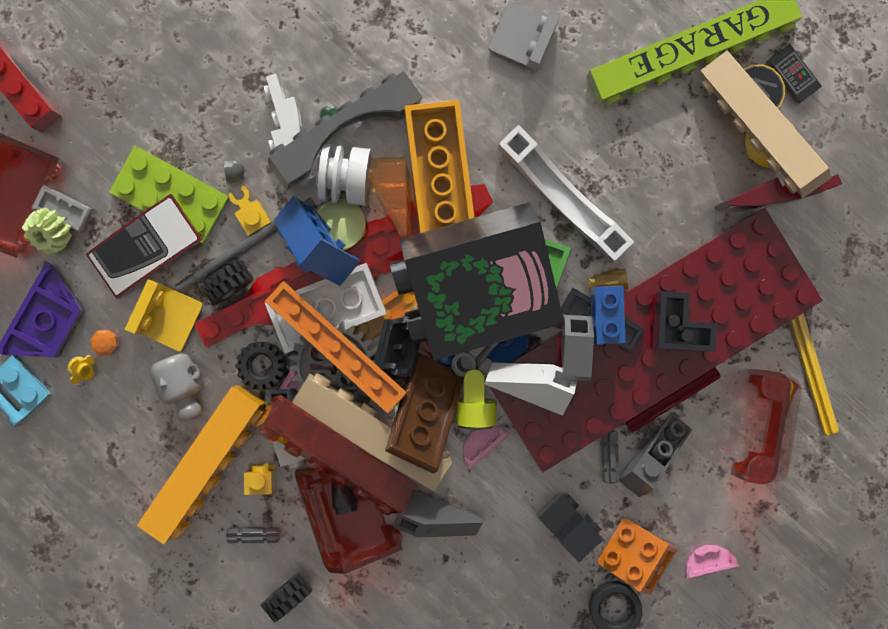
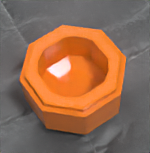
[91,330,119,356]

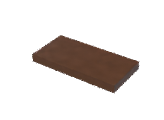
[385,352,464,474]

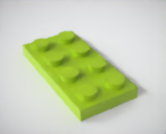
[109,145,229,244]

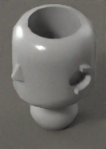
[150,353,202,422]

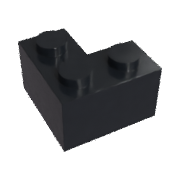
[653,291,717,352]
[536,492,604,563]

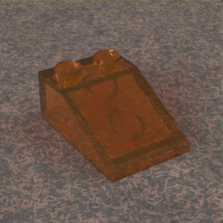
[367,156,412,239]

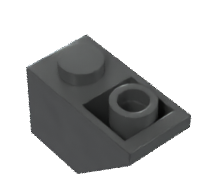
[561,315,594,381]

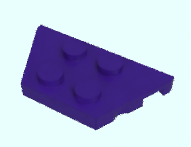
[0,262,84,357]

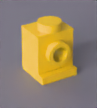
[244,463,276,495]

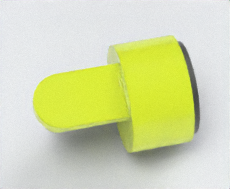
[455,369,497,430]

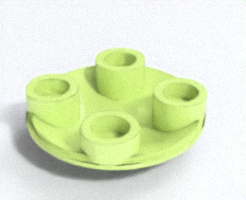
[317,199,366,250]

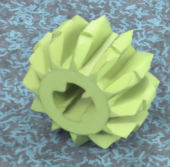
[22,207,72,256]

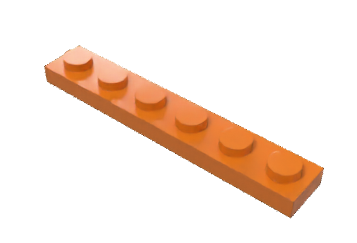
[265,281,407,414]

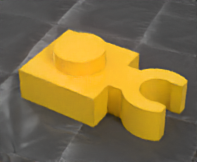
[229,186,272,236]

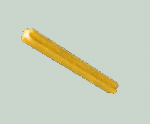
[789,313,839,436]

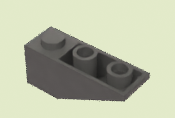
[619,412,692,497]
[393,488,484,537]

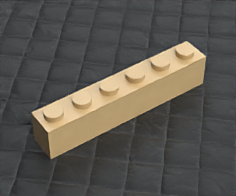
[700,51,831,198]
[290,373,452,491]

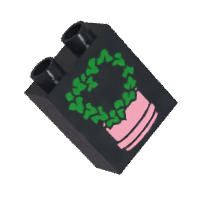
[389,202,565,361]

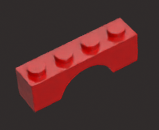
[0,41,61,133]

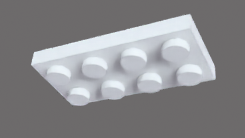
[265,263,387,353]

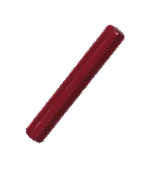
[625,367,721,432]

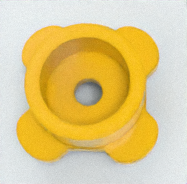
[67,355,95,385]

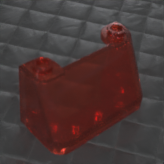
[0,133,61,258]
[731,369,802,484]
[295,448,403,574]

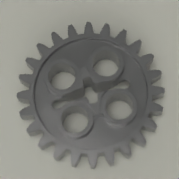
[289,320,377,402]

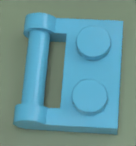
[0,355,52,428]

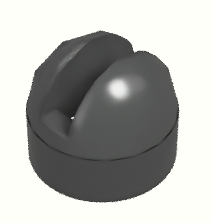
[224,161,245,183]

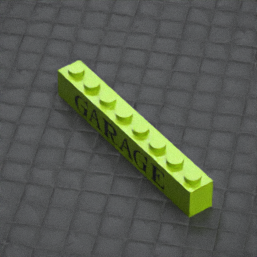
[587,0,803,106]

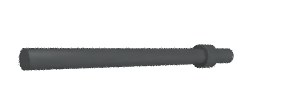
[175,197,316,293]

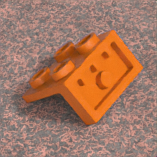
[597,517,678,595]

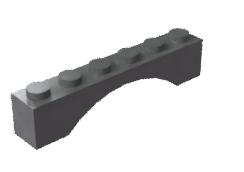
[268,71,423,191]

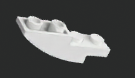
[264,74,303,150]

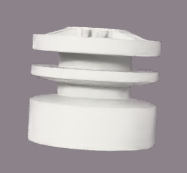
[316,144,372,206]

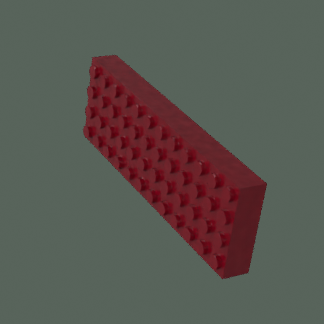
[485,208,823,473]

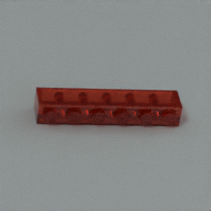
[255,395,417,516]

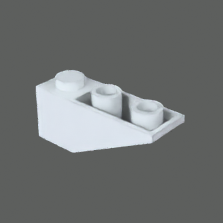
[484,363,578,416]

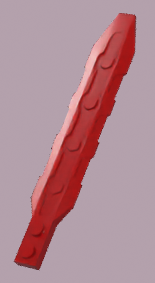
[194,184,493,348]

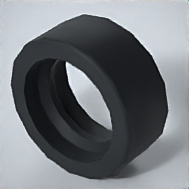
[589,581,643,629]

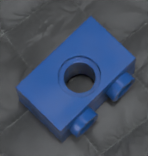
[590,286,626,345]

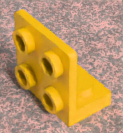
[125,280,204,351]

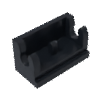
[374,318,420,380]

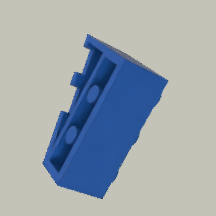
[274,196,360,286]

